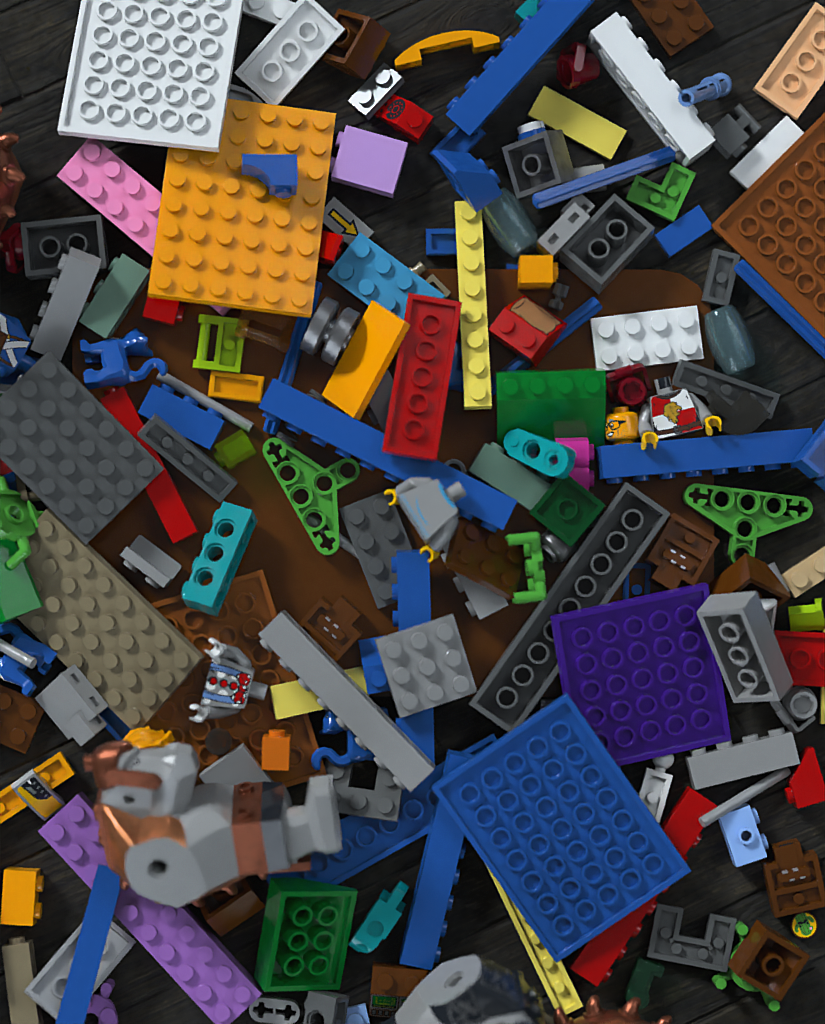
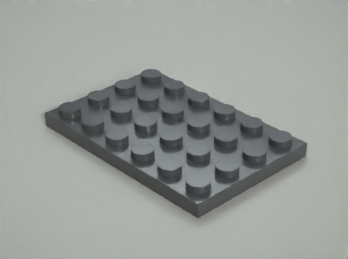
[0,351,164,544]

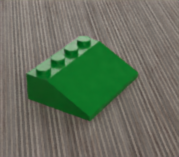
[495,368,606,451]
[254,877,358,992]

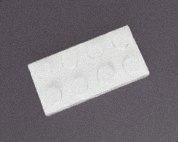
[235,0,346,105]
[590,305,704,371]

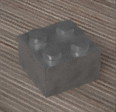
[502,130,576,199]

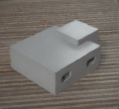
[536,194,595,262]
[35,664,109,746]

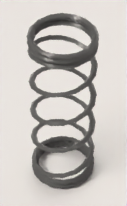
[276,389,327,447]

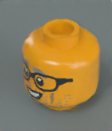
[605,406,640,445]

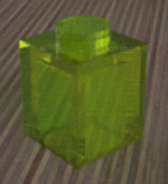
[214,429,257,470]

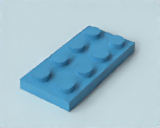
[327,232,446,320]

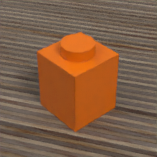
[261,729,291,771]

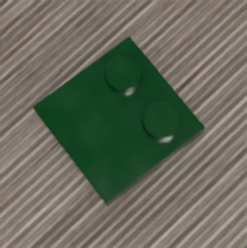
[529,476,606,548]

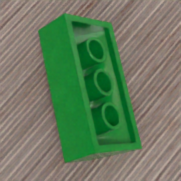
[0,538,44,625]

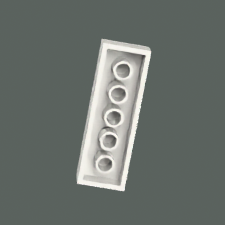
[587,12,715,168]

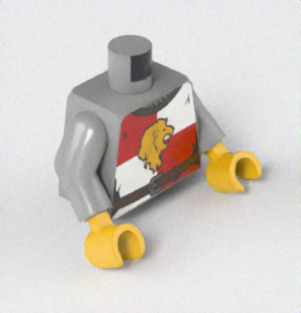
[638,376,722,450]

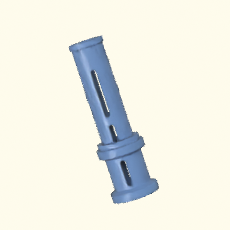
[678,73,732,107]

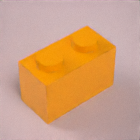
[518,255,558,290]
[0,867,44,926]

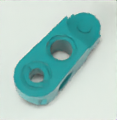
[503,428,576,479]
[348,880,409,953]

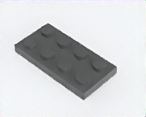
[339,491,412,609]

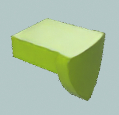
[788,598,825,632]

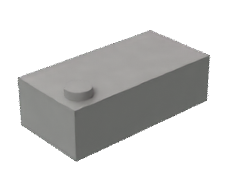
[696,591,793,703]

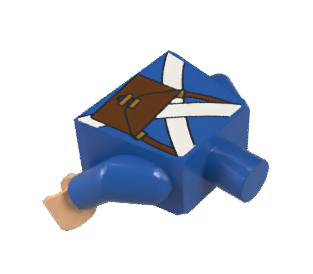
[0,312,37,378]

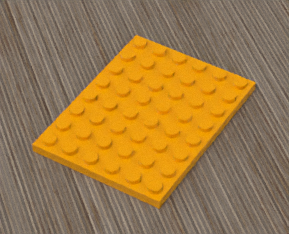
[148,99,336,318]

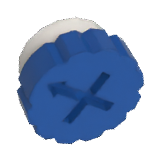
[517,121,546,141]

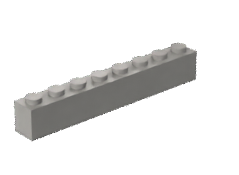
[258,609,435,792]

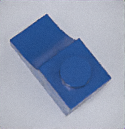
[241,154,298,198]
[358,635,390,694]

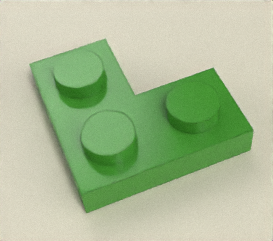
[625,162,696,222]

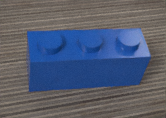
[138,383,226,451]

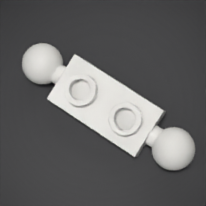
[638,754,674,824]

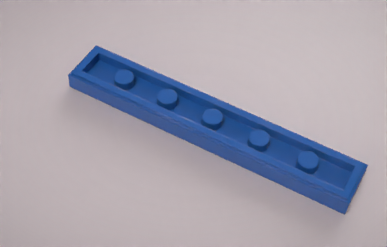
[55,864,120,1024]

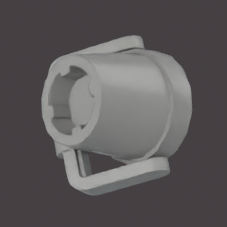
[770,685,817,734]

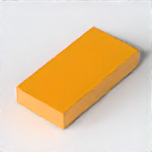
[208,370,265,403]

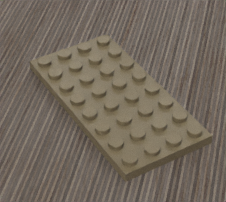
[18,508,205,730]

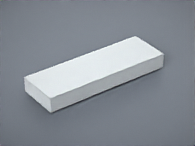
[729,115,804,190]

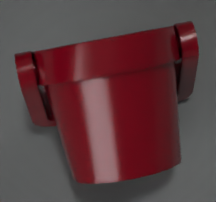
[556,42,600,89]
[0,223,25,274]
[606,363,652,410]

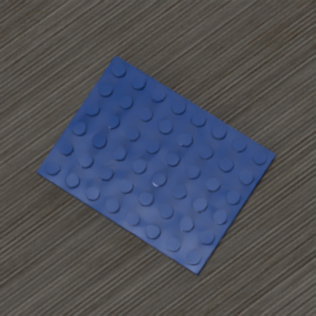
[431,693,691,963]

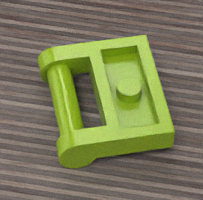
[192,314,247,373]

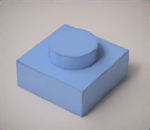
[345,1003,370,1024]

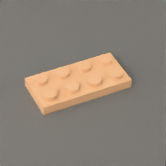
[753,2,825,121]

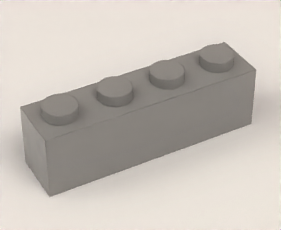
[29,247,101,361]
[684,727,800,790]

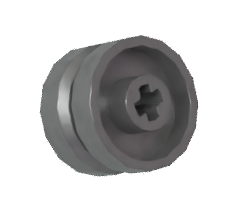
[300,296,361,366]

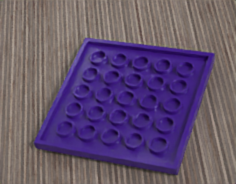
[550,583,731,766]

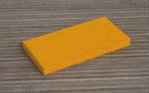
[322,300,411,420]

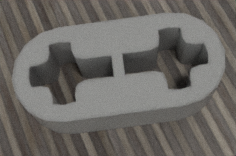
[249,996,301,1024]

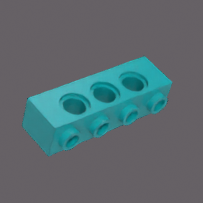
[181,501,258,616]

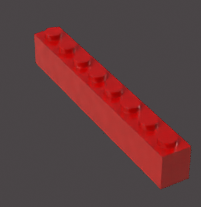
[569,786,717,987]

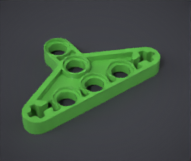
[262,438,360,556]
[682,484,813,564]

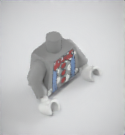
[189,638,268,723]

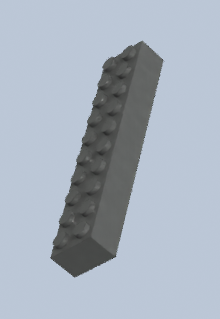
[468,482,671,732]

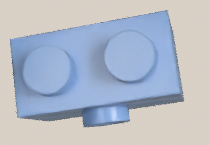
[718,803,769,867]

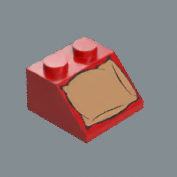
[488,295,567,368]

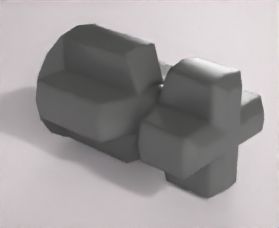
[548,282,570,311]

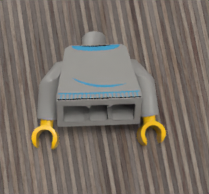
[384,477,467,562]

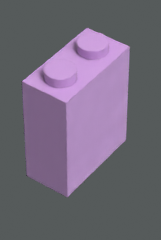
[329,125,408,198]

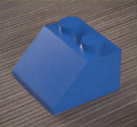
[432,149,503,212]

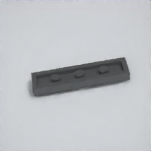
[671,359,780,420]
[138,413,238,503]

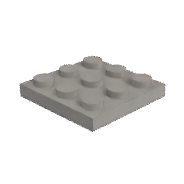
[374,614,477,718]

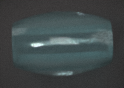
[482,188,539,258]
[704,305,755,376]

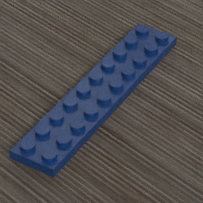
[266,733,497,885]

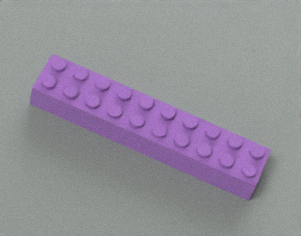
[38,792,263,1024]

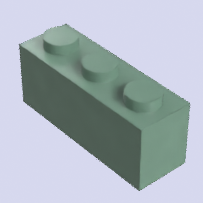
[79,253,151,339]
[467,442,551,511]

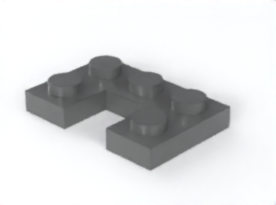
[325,758,403,822]
[646,903,737,972]

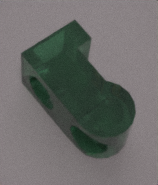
[624,955,665,1010]

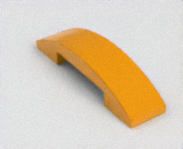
[394,30,500,71]

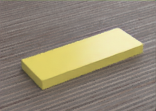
[528,86,627,161]
[269,666,369,720]

